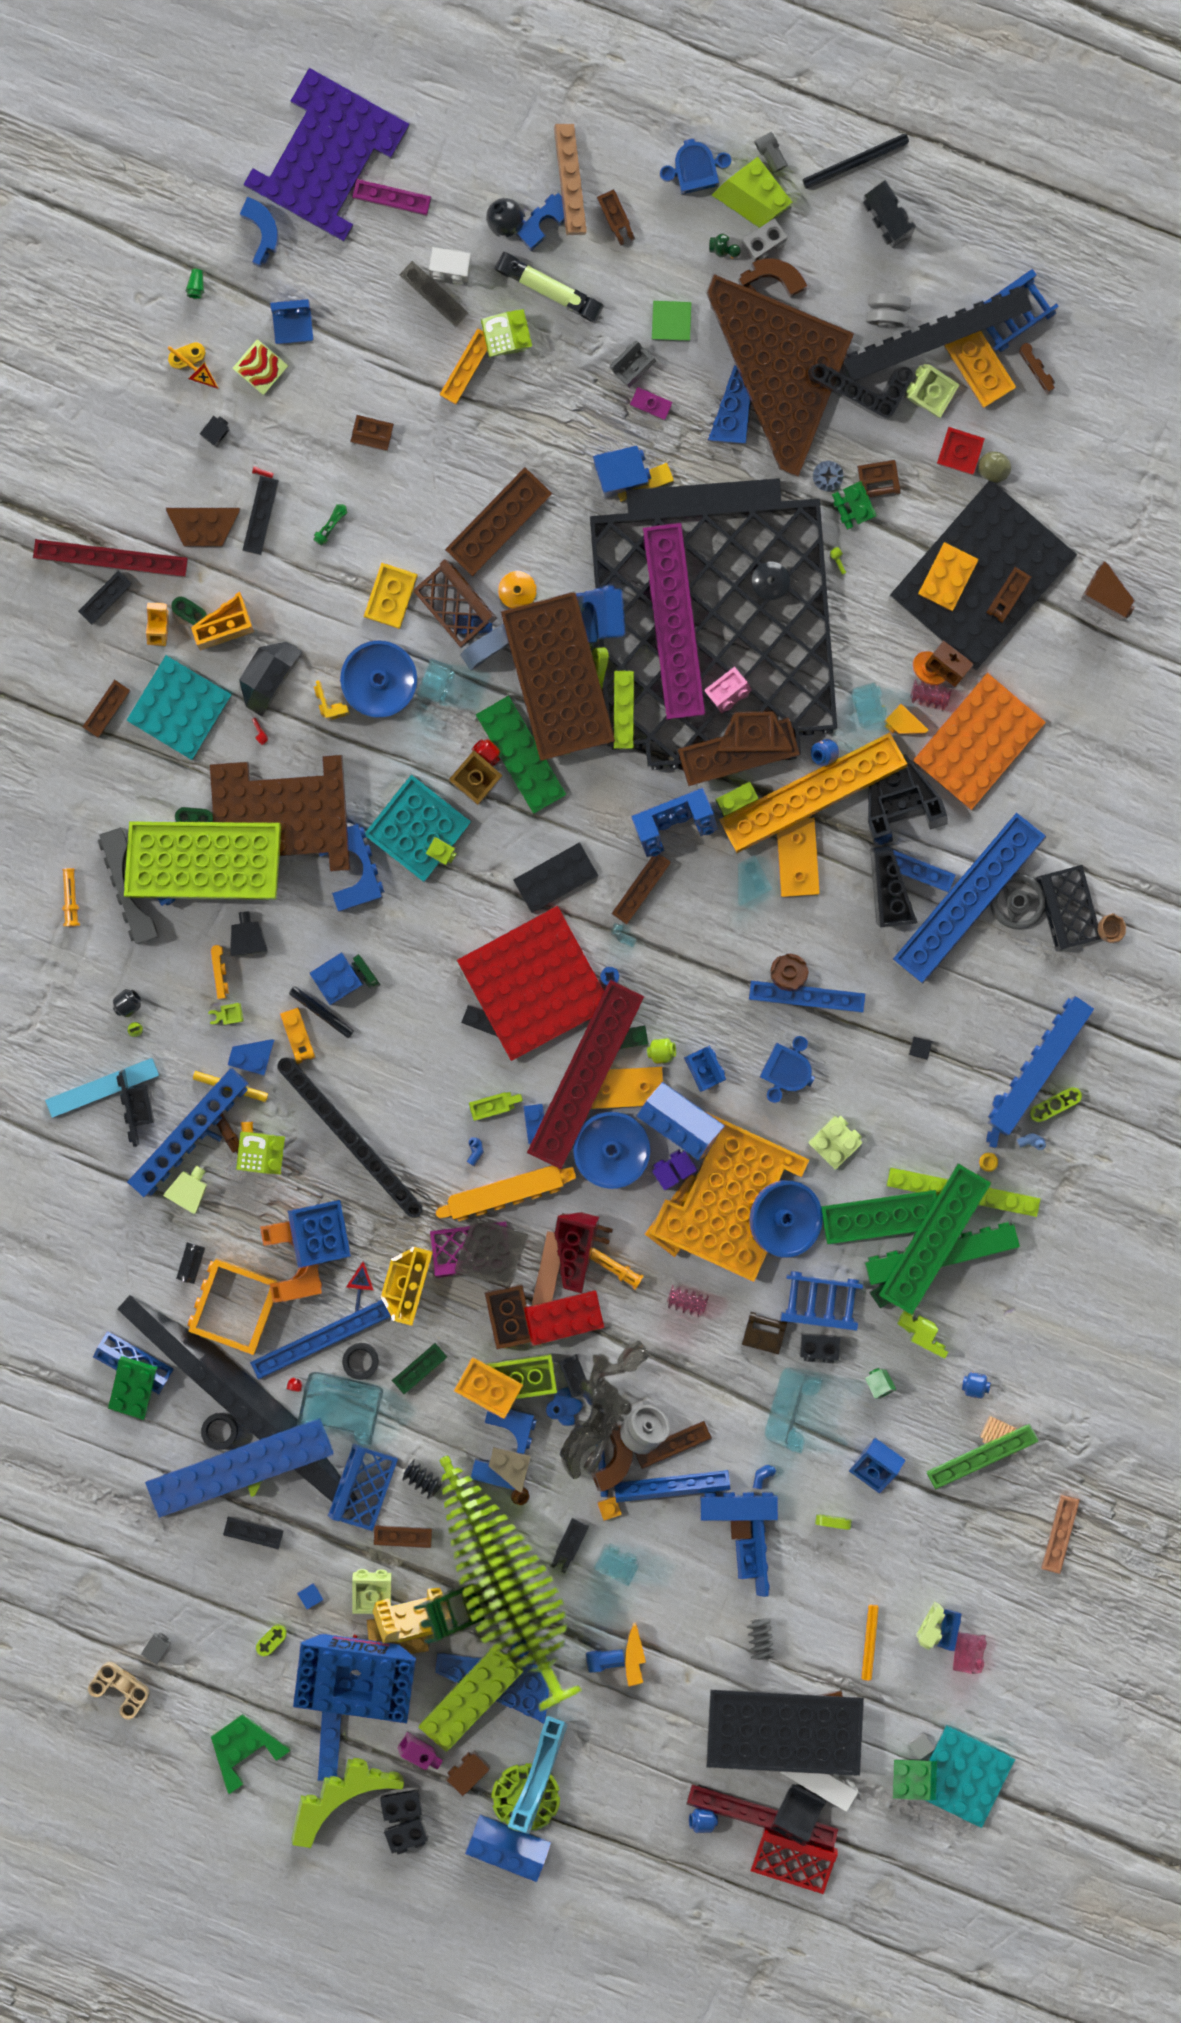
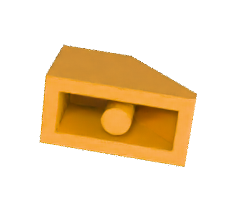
[884,704,929,735]

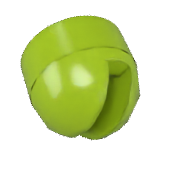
[127,1022,143,1037]

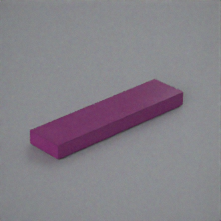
[352,179,432,216]

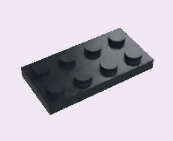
[513,842,598,913]

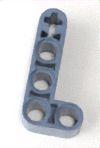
[460,624,509,671]

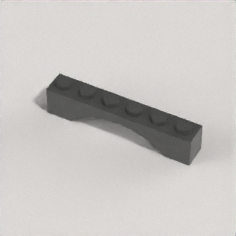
[98,827,159,944]

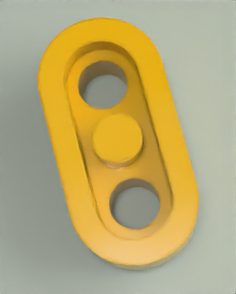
[168,342,206,370]

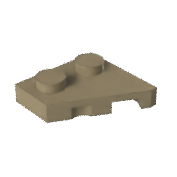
[489,1447,531,1493]

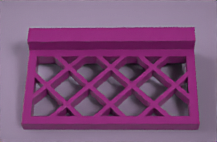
[430,1221,512,1278]

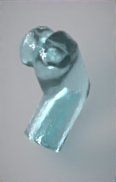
[611,923,636,947]

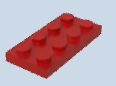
[524,1290,605,1346]

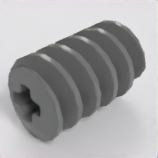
[747,1618,774,1660]

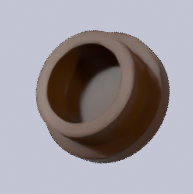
[511,1487,530,1505]

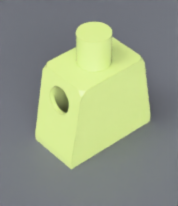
[163,1165,207,1214]

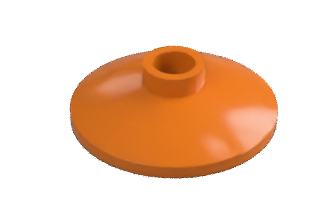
[913,651,945,685]

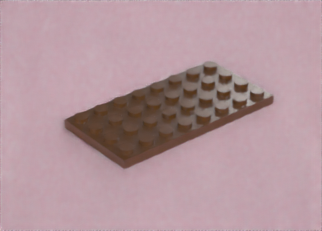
[500,591,615,761]

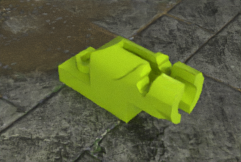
[897,1310,948,1359]

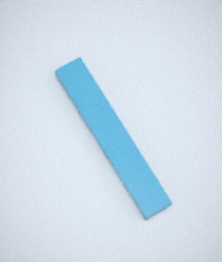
[45,1058,159,1118]

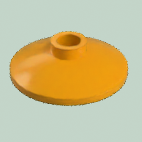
[498,571,537,608]

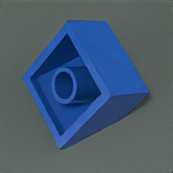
[849,1438,906,1494]

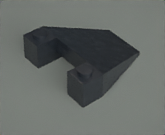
[868,754,948,847]

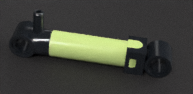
[494,251,604,323]

